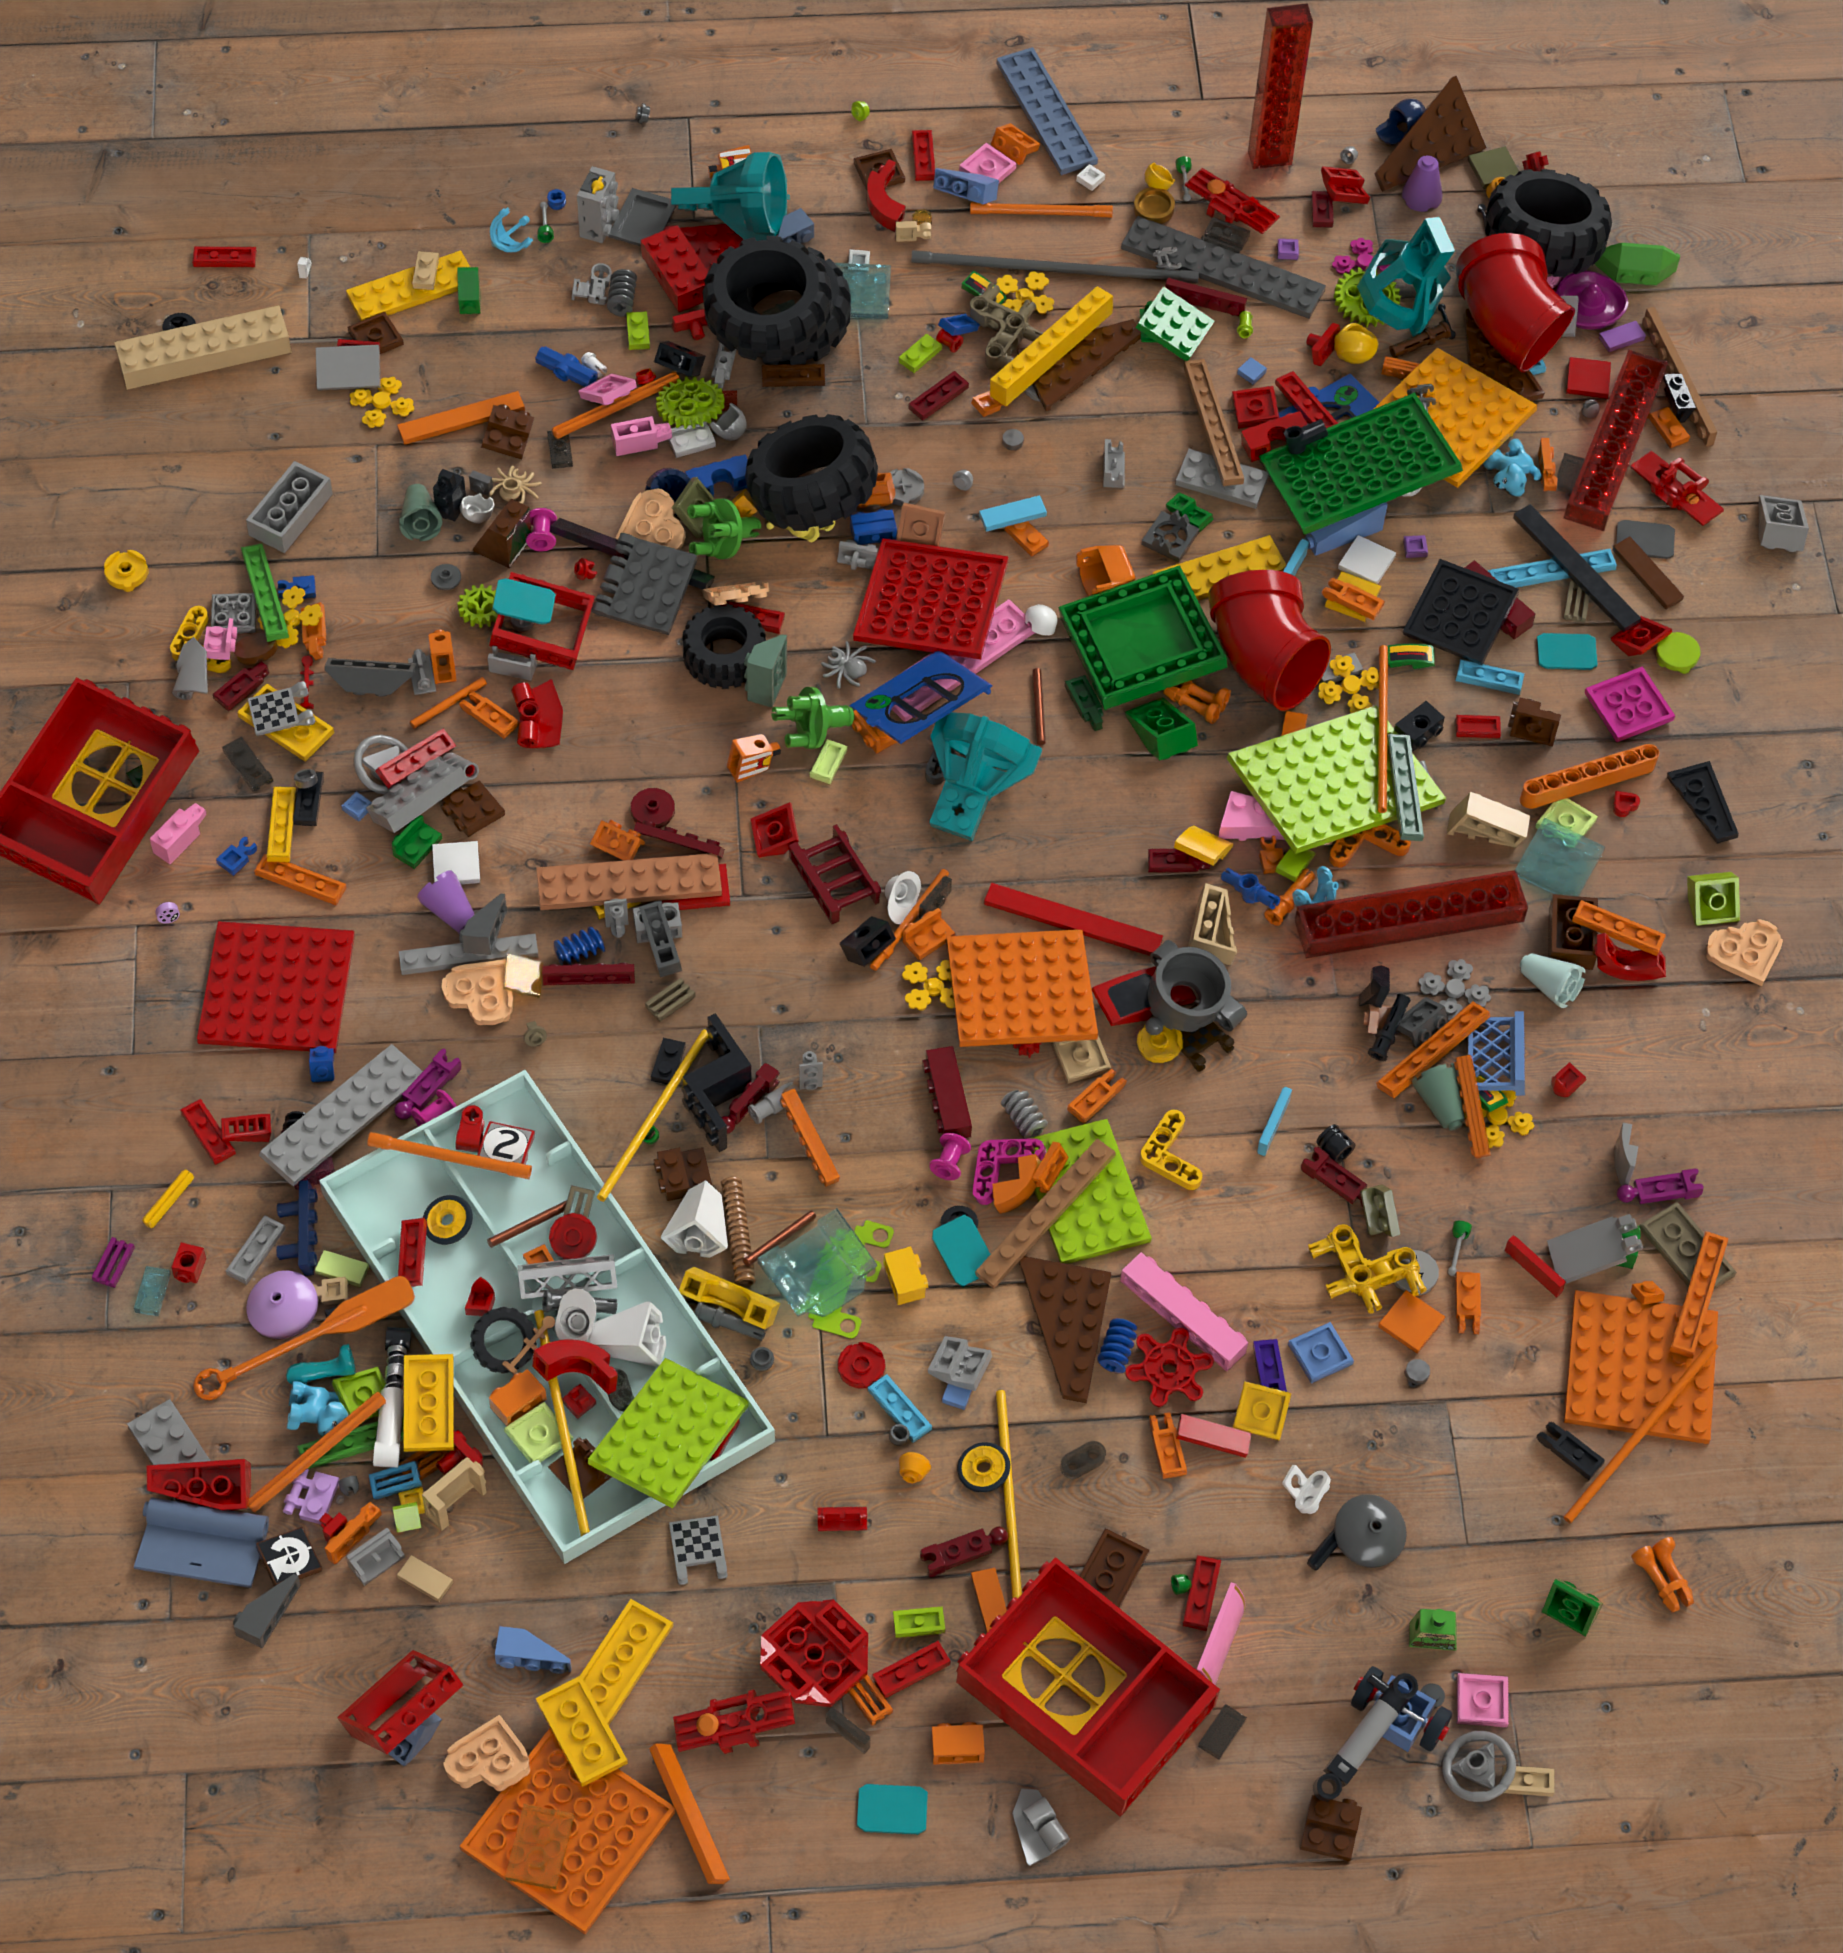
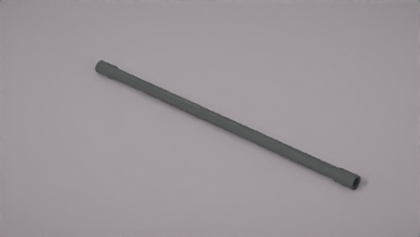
[911,250,1199,284]

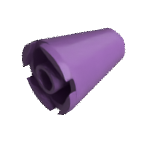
[1402,156,1443,212]
[417,870,475,934]

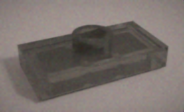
[547,431,573,469]
[919,875,952,919]

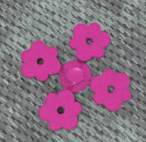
[1332,238,1390,274]

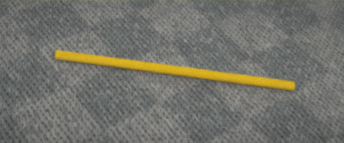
[597,1029,708,1202]
[534,1310,590,1536]
[996,1390,1022,1599]

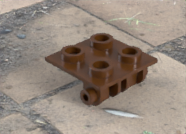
[548,1437,612,1499]

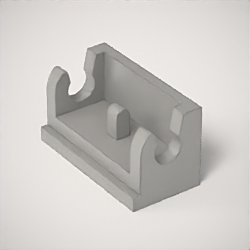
[1103,439,1125,488]
[488,646,537,681]
[346,1528,405,1586]

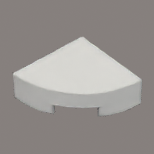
[297,257,312,278]

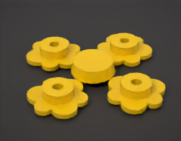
[996,271,1054,315]
[349,377,414,428]
[258,586,323,649]
[1318,655,1379,714]
[902,960,954,1010]
[1464,1090,1534,1148]

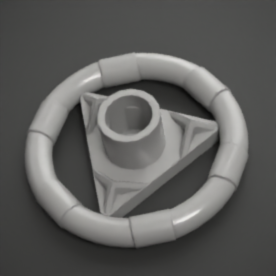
[354,734,408,795]
[1442,1731,1516,1802]

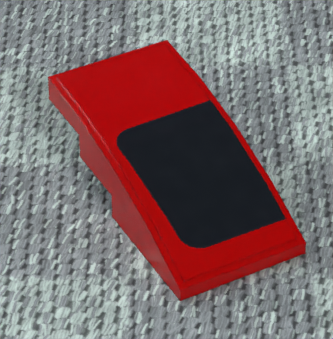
[1091,966,1196,1026]

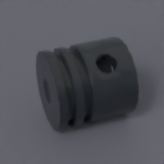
[1316,1124,1356,1163]

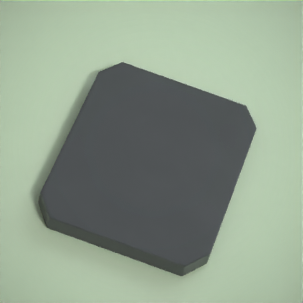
[1616,520,1675,559]

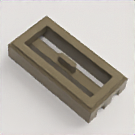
[1564,581,1589,623]
[645,978,696,1022]
[563,1185,595,1218]

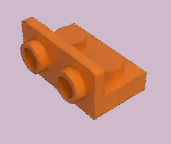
[991,123,1040,165]
[851,710,897,754]
[590,820,645,861]
[903,908,955,961]

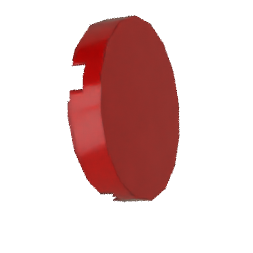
[549,1213,597,1260]
[838,1342,886,1389]

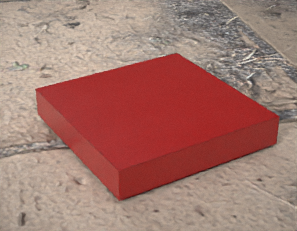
[1566,357,1611,399]
[1232,386,1279,429]

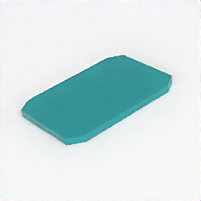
[492,578,556,625]
[1537,633,1598,670]
[932,1215,991,1287]
[857,1784,928,1835]

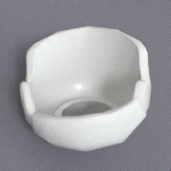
[460,493,495,524]
[1025,604,1057,636]

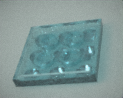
[835,263,891,319]
[1514,818,1605,896]

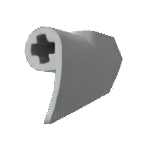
[172,637,208,700]
[1012,1789,1070,1866]

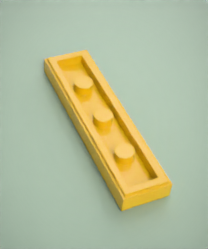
[267,787,296,862]

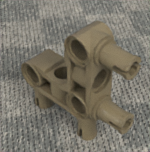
[970,283,1044,370]

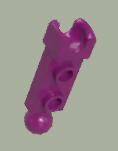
[394,1049,462,1120]
[1617,1168,1704,1204]

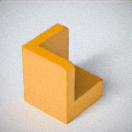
[731,489,757,517]

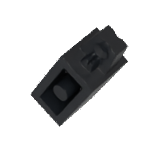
[433,469,466,522]

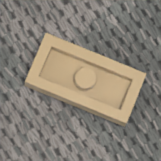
[412,251,439,290]
[1502,1765,1554,1797]

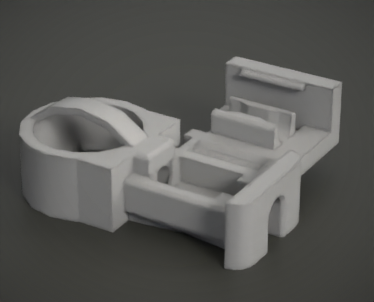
[571,263,612,305]

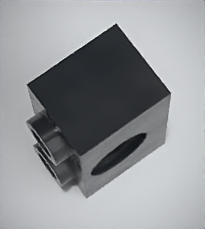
[654,341,706,377]
[1394,701,1445,752]
[839,916,896,967]

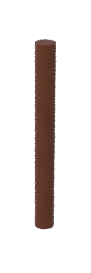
[1033,668,1046,745]
[487,1200,567,1248]
[743,1210,816,1267]

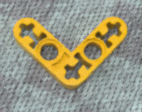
[170,606,231,673]
[1140,1110,1202,1190]

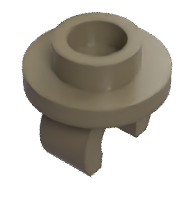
[524,1021,547,1047]

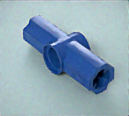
[535,346,598,387]

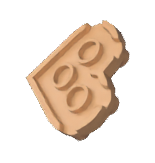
[616,488,685,550]
[702,582,770,605]
[1706,919,1783,986]
[442,959,513,1025]
[443,1715,530,1791]

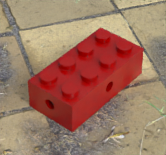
[640,225,708,313]

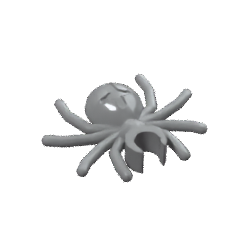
[821,641,876,689]

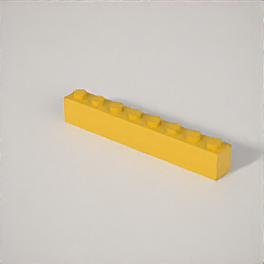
[990,286,1113,406]

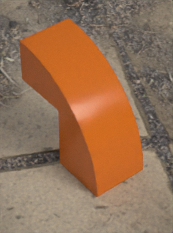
[992,1154,1041,1214]

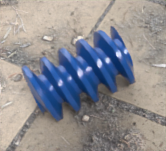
[553,926,605,965]
[1097,1318,1137,1373]

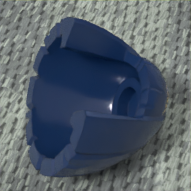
[645,468,690,516]

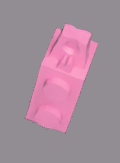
[611,416,672,456]
[150,803,206,864]

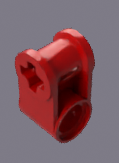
[456,1105,485,1153]

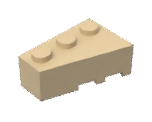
[1447,792,1530,847]
[1188,883,1237,965]

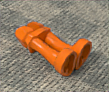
[1163,680,1231,724]
[1631,1537,1694,1612]

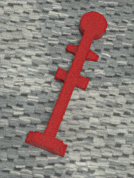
[299,655,314,709]

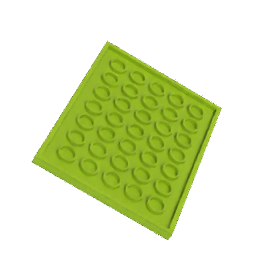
[1227,705,1446,854]

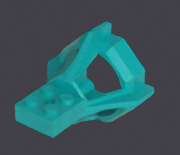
[671,152,790,241]
[1357,217,1455,337]
[929,712,1042,841]

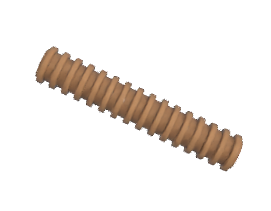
[721,1176,756,1287]

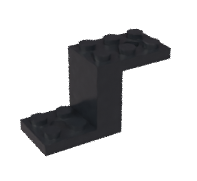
[681,1013,752,1152]

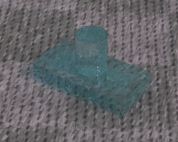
[134,1266,171,1316]

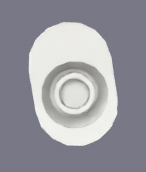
[885,871,921,924]
[555,1288,596,1341]

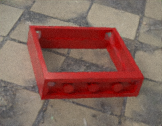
[489,572,595,671]
[337,1650,464,1754]

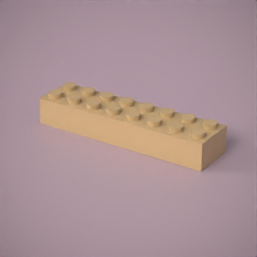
[114,305,291,390]

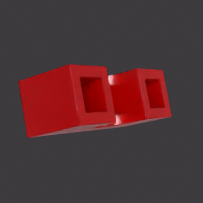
[1241,411,1307,462]

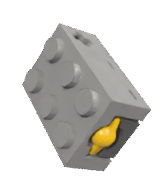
[577,166,619,243]

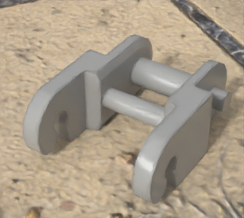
[1153,247,1182,270]

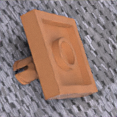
[897,503,946,546]

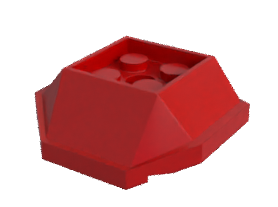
[760,1599,868,1708]

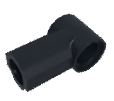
[1284,419,1328,454]

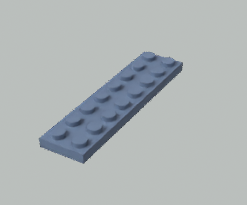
[996,47,1098,175]

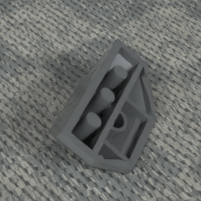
[324,658,416,697]

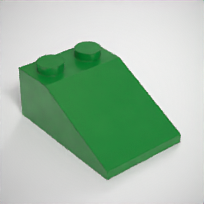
[1125,697,1198,761]
[1542,1579,1603,1637]

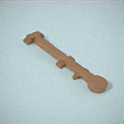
[502,1316,555,1375]

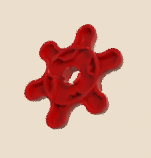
[1125,1328,1214,1407]

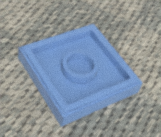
[1288,1322,1354,1383]

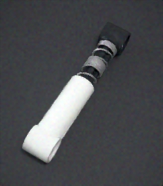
[373,1327,412,1468]

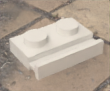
[668,422,716,458]

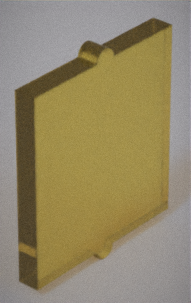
[503,954,543,998]

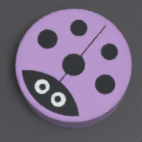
[155,902,180,924]

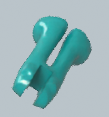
[286,1344,356,1385]

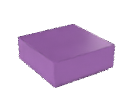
[1277,239,1299,260]
[1403,535,1428,558]

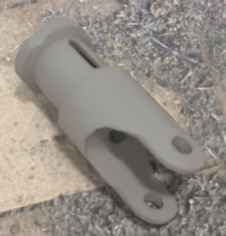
[748,1082,800,1124]

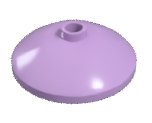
[246,1271,318,1339]

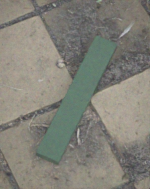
[1387,734,1424,841]

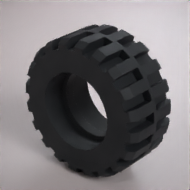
[682,604,766,689]

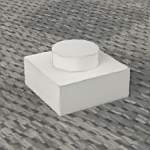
[1076,164,1105,191]

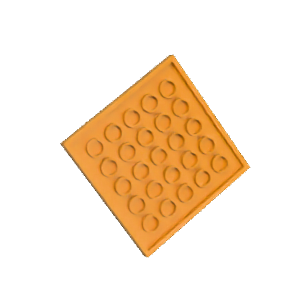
[1374,347,1537,488]

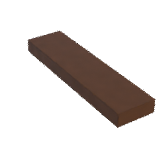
[1612,536,1684,610]

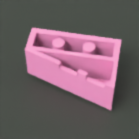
[1219,791,1285,841]

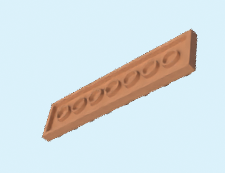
[536,854,722,910]

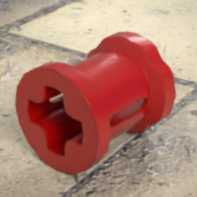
[936,328,964,353]

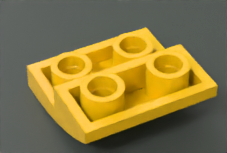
[1174,826,1233,866]

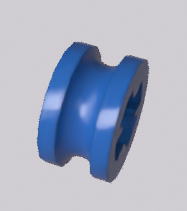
[547,189,566,210]

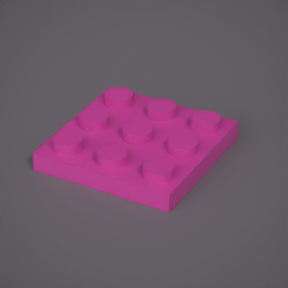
[1584,666,1675,742]

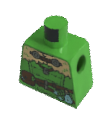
[1409,1609,1457,1651]

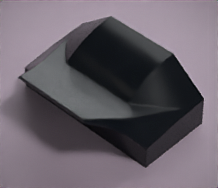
[1359,965,1390,1008]

